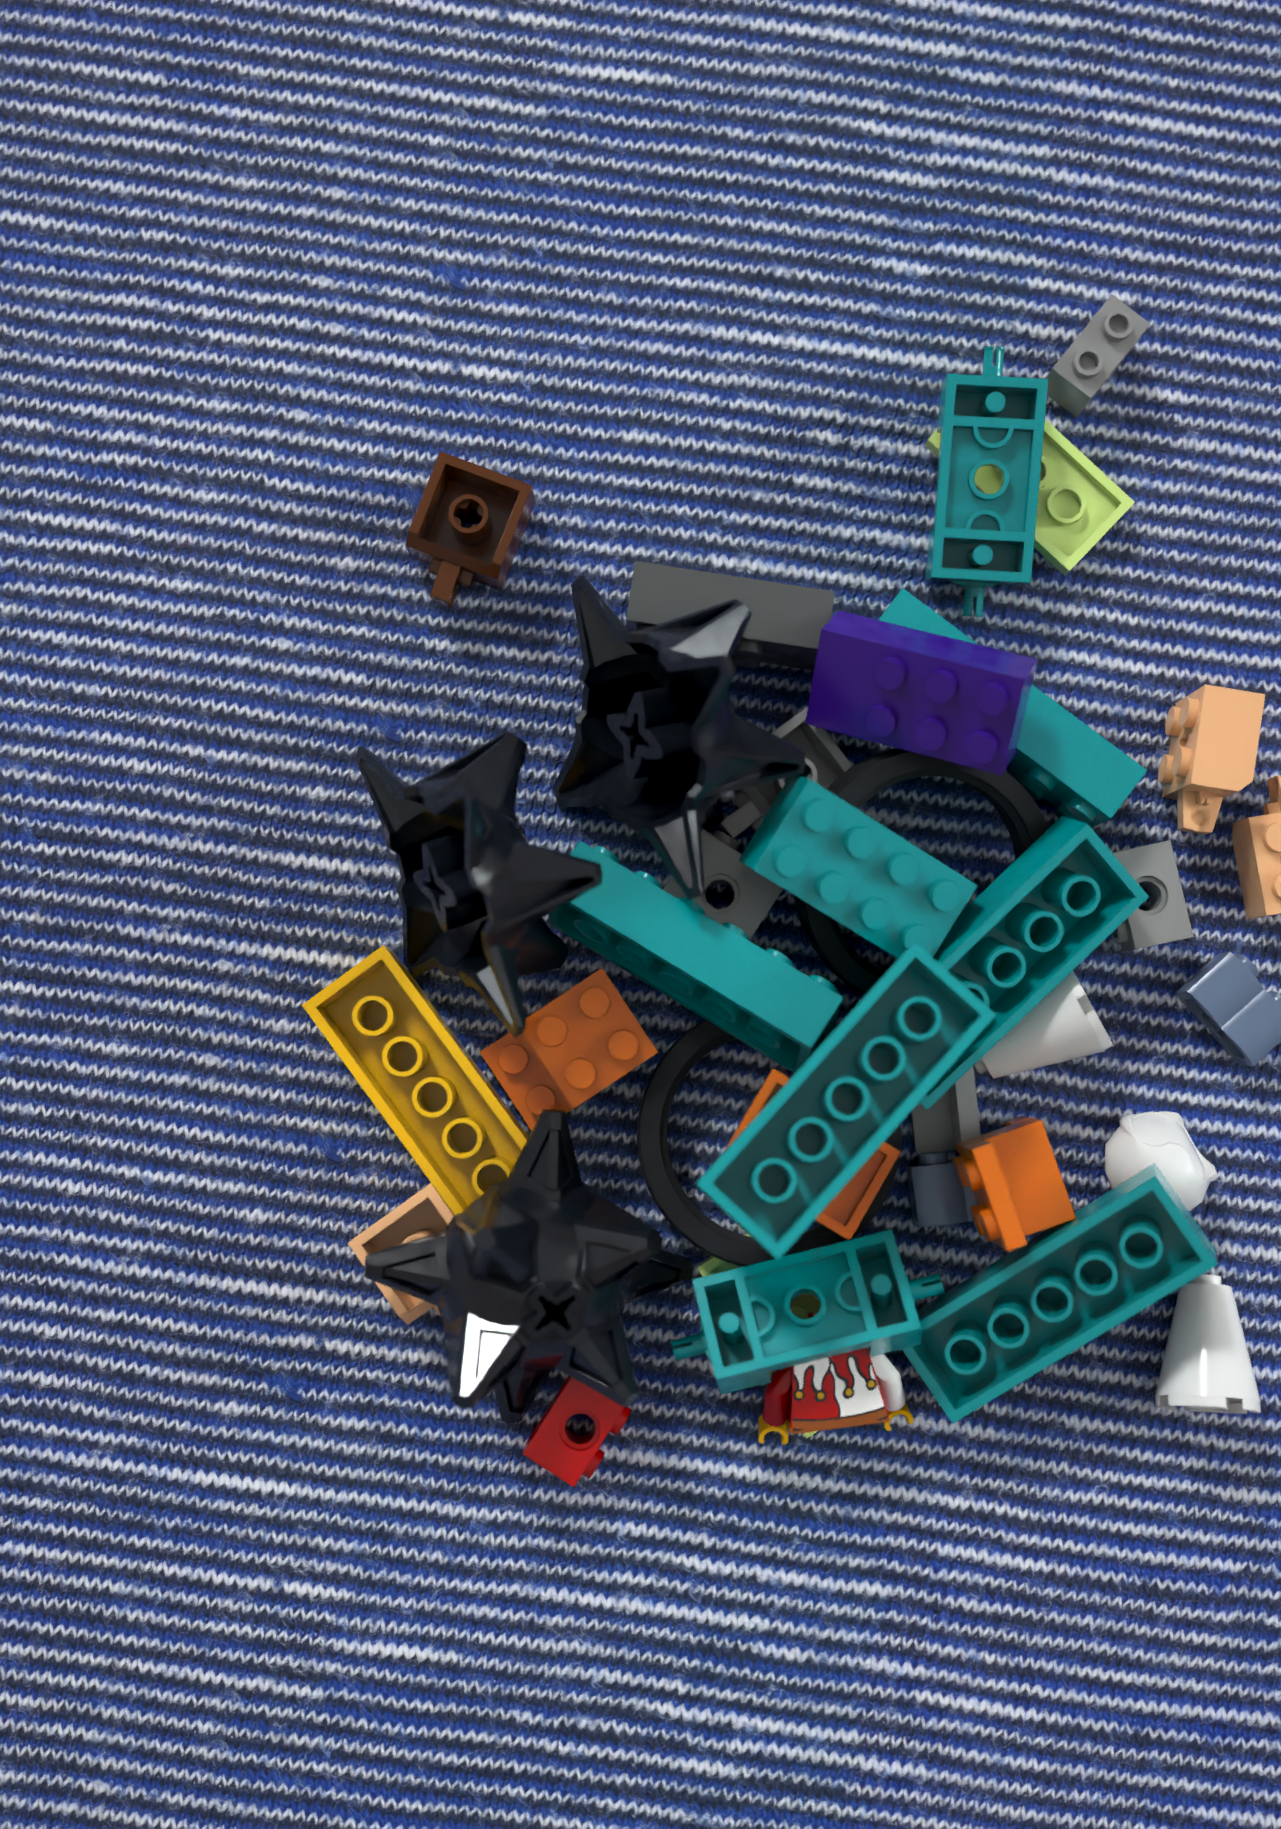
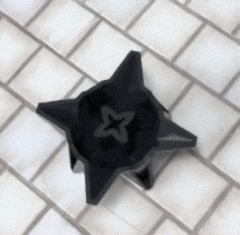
[552,575,805,900]
[355,731,603,1037]
[364,1109,694,1423]

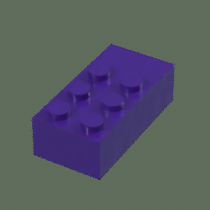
[805,611,1037,776]

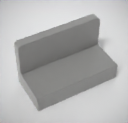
[910,1066,981,1153]

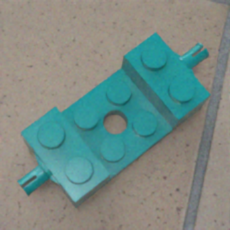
[925,346,1048,617]
[671,1229,944,1395]

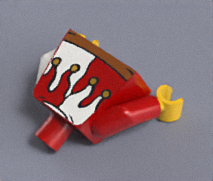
[758,1311,914,1445]

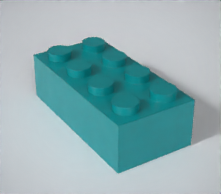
[738,774,978,958]

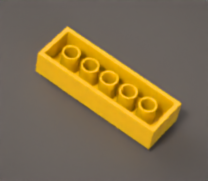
[302,945,529,1215]

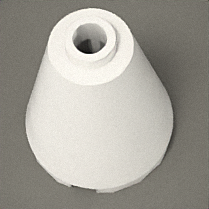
[975,971,1114,1079]
[1155,1274,1261,1414]

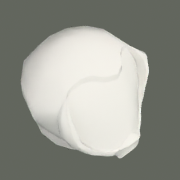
[1104,1111,1217,1211]

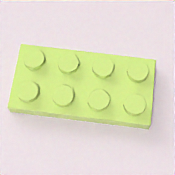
[924,419,1135,576]

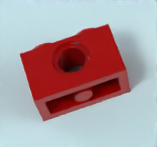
[523,1375,632,1487]

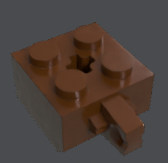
[406,451,536,609]

